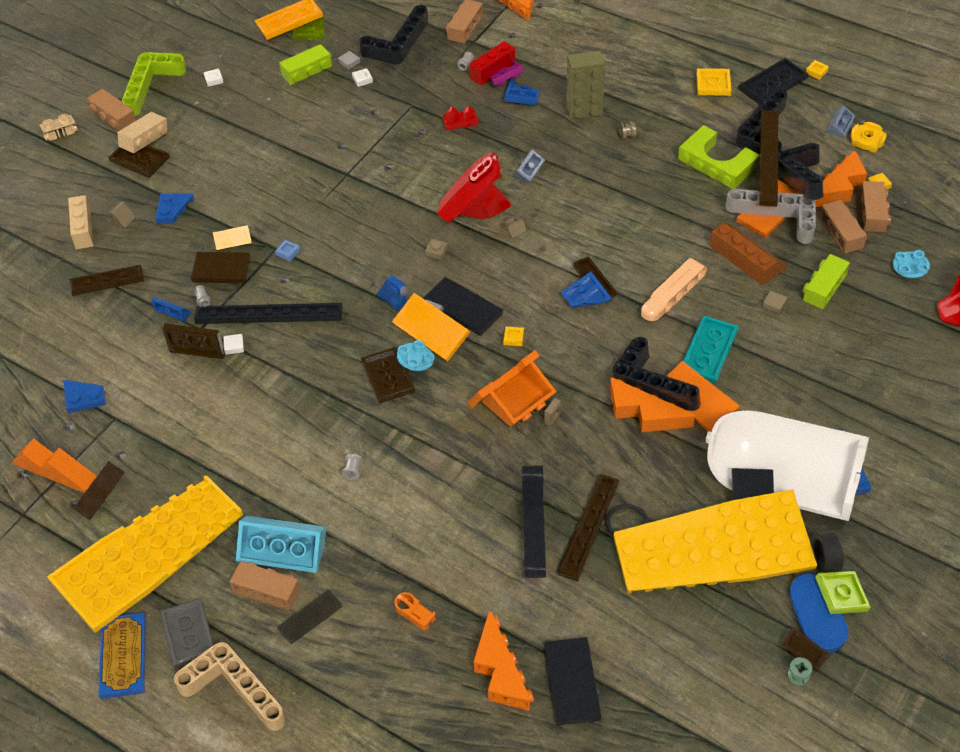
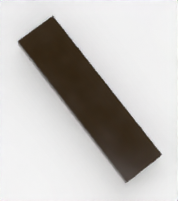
[69,264,144,296]

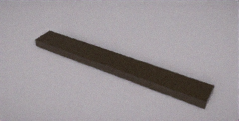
[759,110,778,207]

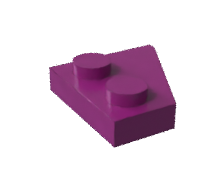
[489,60,524,86]

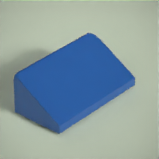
[151,296,192,321]

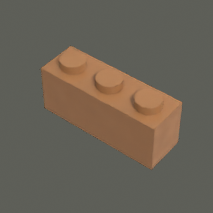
[445,0,483,44]
[87,88,136,131]
[860,181,891,232]
[819,200,867,254]
[229,561,300,611]

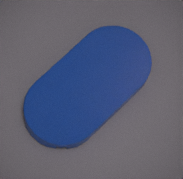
[789,573,848,653]

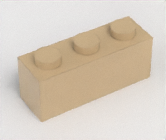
[117,112,167,153]
[68,195,93,249]

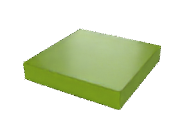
[815,571,871,614]

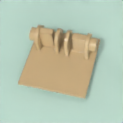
[39,114,78,141]

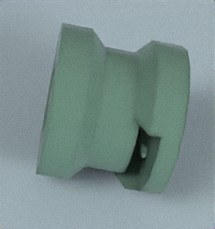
[788,657,812,686]

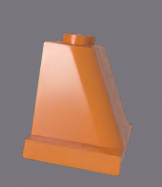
[467,350,557,427]

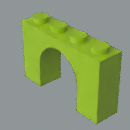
[678,125,760,189]

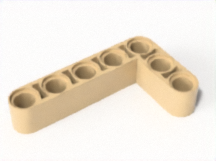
[174,642,285,731]

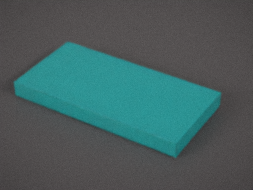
[683,315,739,385]

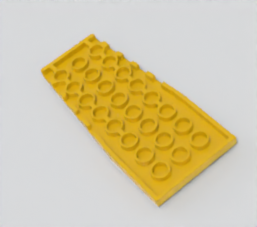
[47,476,243,633]
[614,489,817,593]

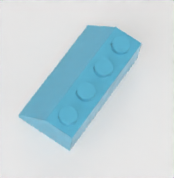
[236,516,326,573]

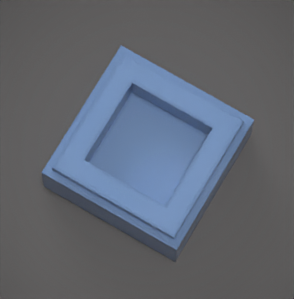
[275,240,300,262]

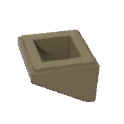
[111,201,135,228]
[501,216,526,238]

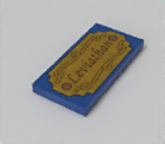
[99,612,146,699]

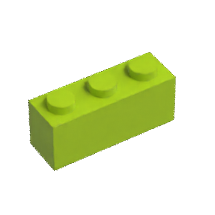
[279,44,332,85]
[802,254,850,309]

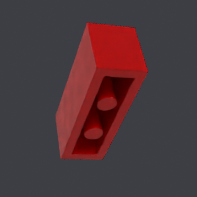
[470,41,516,86]

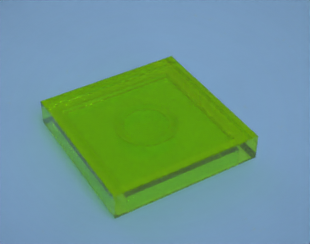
[293,15,325,41]

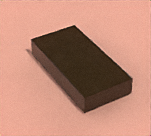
[781,627,831,672]

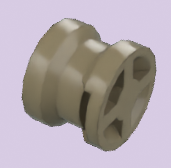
[619,121,636,139]

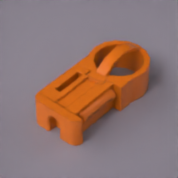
[394,592,436,631]

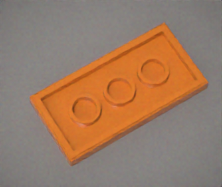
[736,180,802,238]
[667,361,740,432]

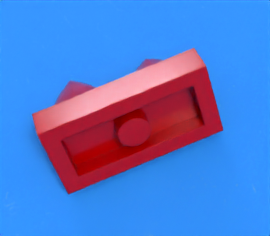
[443,106,478,131]

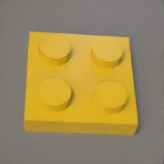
[696,69,731,96]

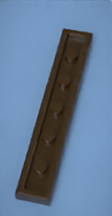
[558,474,619,582]

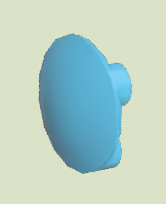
[893,250,930,278]
[397,340,435,371]

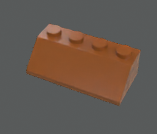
[710,223,788,286]

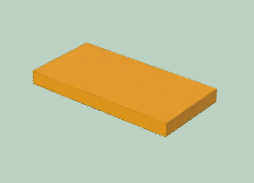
[255,0,323,40]
[392,293,470,362]

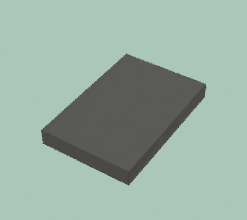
[159,598,214,669]

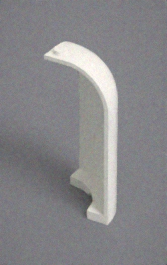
[706,411,869,521]

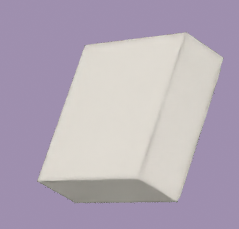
[352,68,373,87]
[204,69,223,87]
[224,334,244,355]

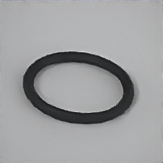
[606,504,649,536]

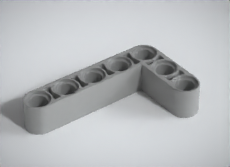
[726,189,816,244]

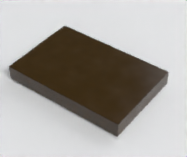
[108,145,170,178]
[191,252,251,283]
[162,323,225,359]
[361,347,415,404]

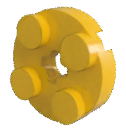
[851,122,886,152]

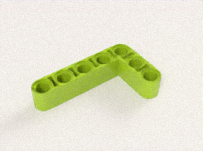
[122,52,186,116]

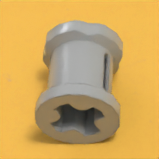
[342,454,363,480]

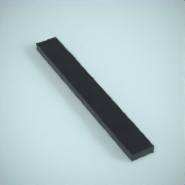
[194,303,343,324]

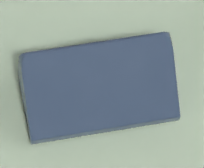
[825,106,855,138]
[512,150,545,183]

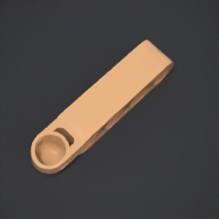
[641,258,707,321]

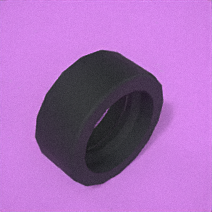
[813,531,843,573]

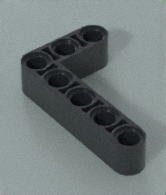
[359,5,428,65]
[736,89,787,155]
[778,143,824,200]
[613,337,701,411]
[522,465,546,578]

